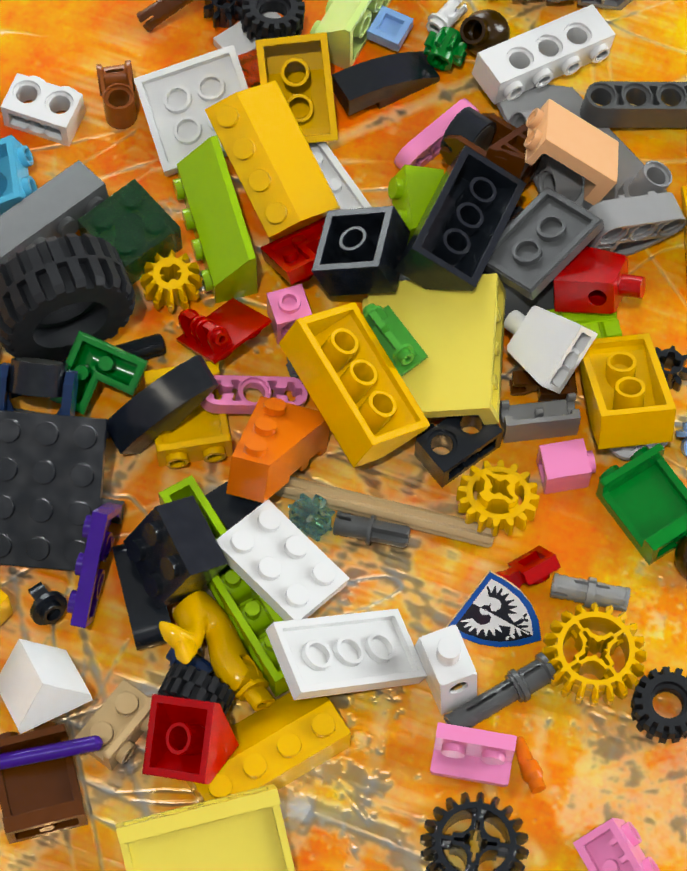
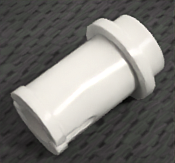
[426,0,468,34]

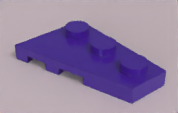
[67,502,123,628]

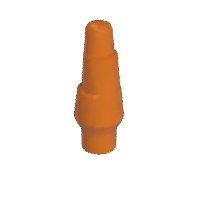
[515,736,546,794]

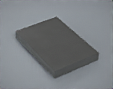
[484,187,604,300]

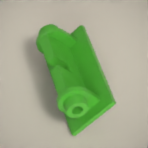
[363,303,428,376]

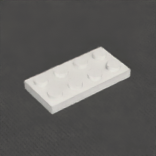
[266,609,427,700]

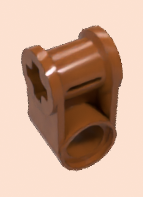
[96,60,137,129]

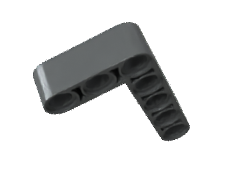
[580,81,687,128]

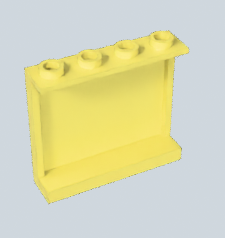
[362,273,506,425]
[115,784,295,871]

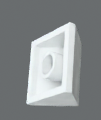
[0,639,93,734]

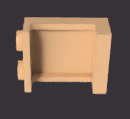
[524,99,619,205]

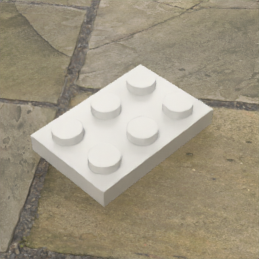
[216,499,350,621]

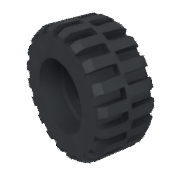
[0,233,136,361]

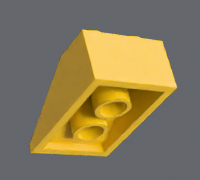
[255,32,339,143]
[579,333,676,450]

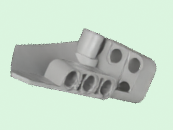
[496,84,687,257]

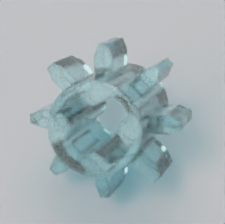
[288,493,335,542]

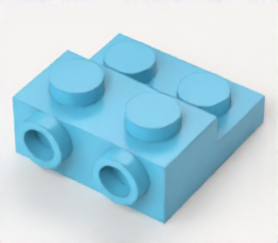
[0,135,38,215]

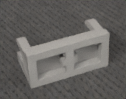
[499,392,581,443]

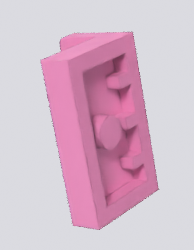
[430,722,517,787]
[573,818,660,871]

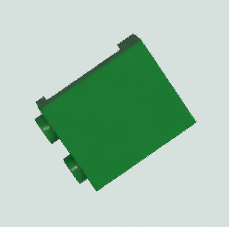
[596,443,687,565]

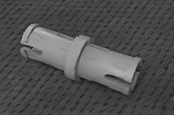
[550,573,630,612]

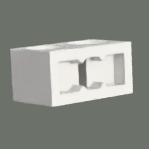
[0,73,86,146]

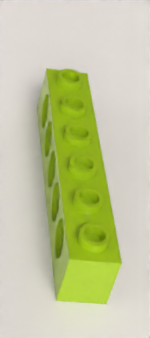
[158,475,289,697]

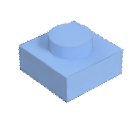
[367,5,414,52]

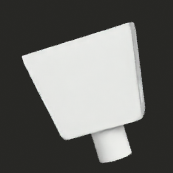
[504,305,598,394]
[414,625,477,715]

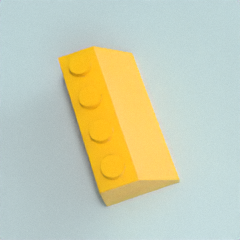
[205,80,341,240]
[279,302,430,468]
[186,692,351,803]

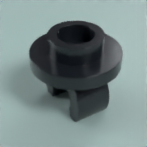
[28,582,67,625]

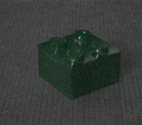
[78,179,182,285]

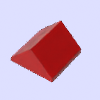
[142,694,239,784]

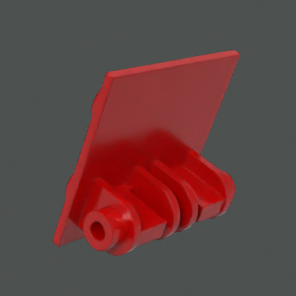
[176,298,272,364]

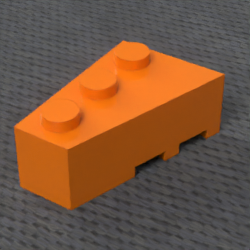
[226,396,330,503]

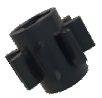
[203,0,243,28]
[655,346,687,392]

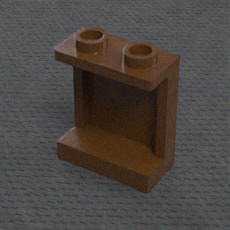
[0,722,88,844]

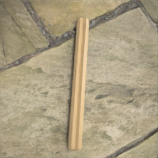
[275,476,495,548]

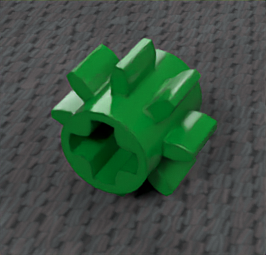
[423,27,468,71]

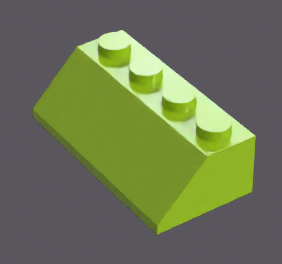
[172,135,258,303]

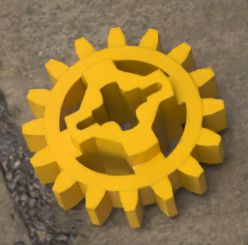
[456,459,540,537]

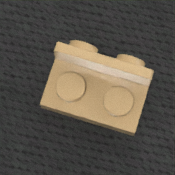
[74,679,152,771]

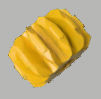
[140,249,203,314]

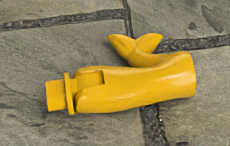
[159,590,275,711]

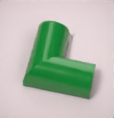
[50,331,149,415]

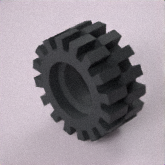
[241,0,305,44]
[158,663,235,716]
[630,666,687,744]

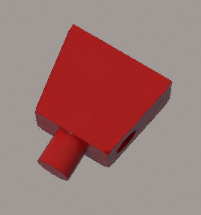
[554,246,646,314]

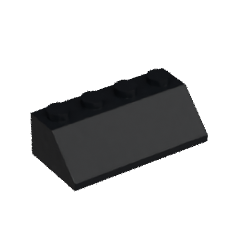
[395,145,527,291]

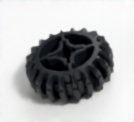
[420,792,529,871]

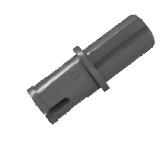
[333,511,410,548]

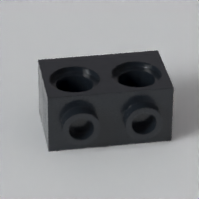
[414,415,503,487]

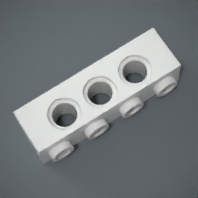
[472,4,616,105]

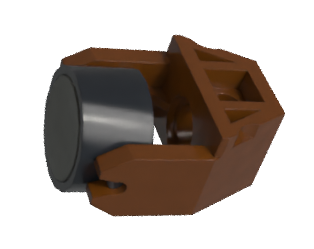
[440,107,542,185]

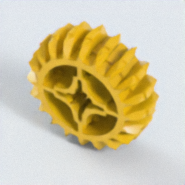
[542,602,648,707]

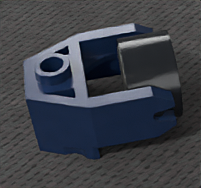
[0,357,78,416]

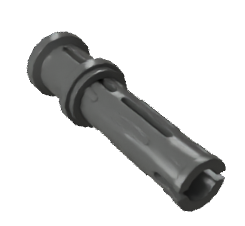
[443,652,556,728]

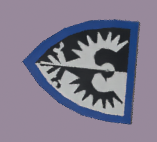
[446,570,541,647]

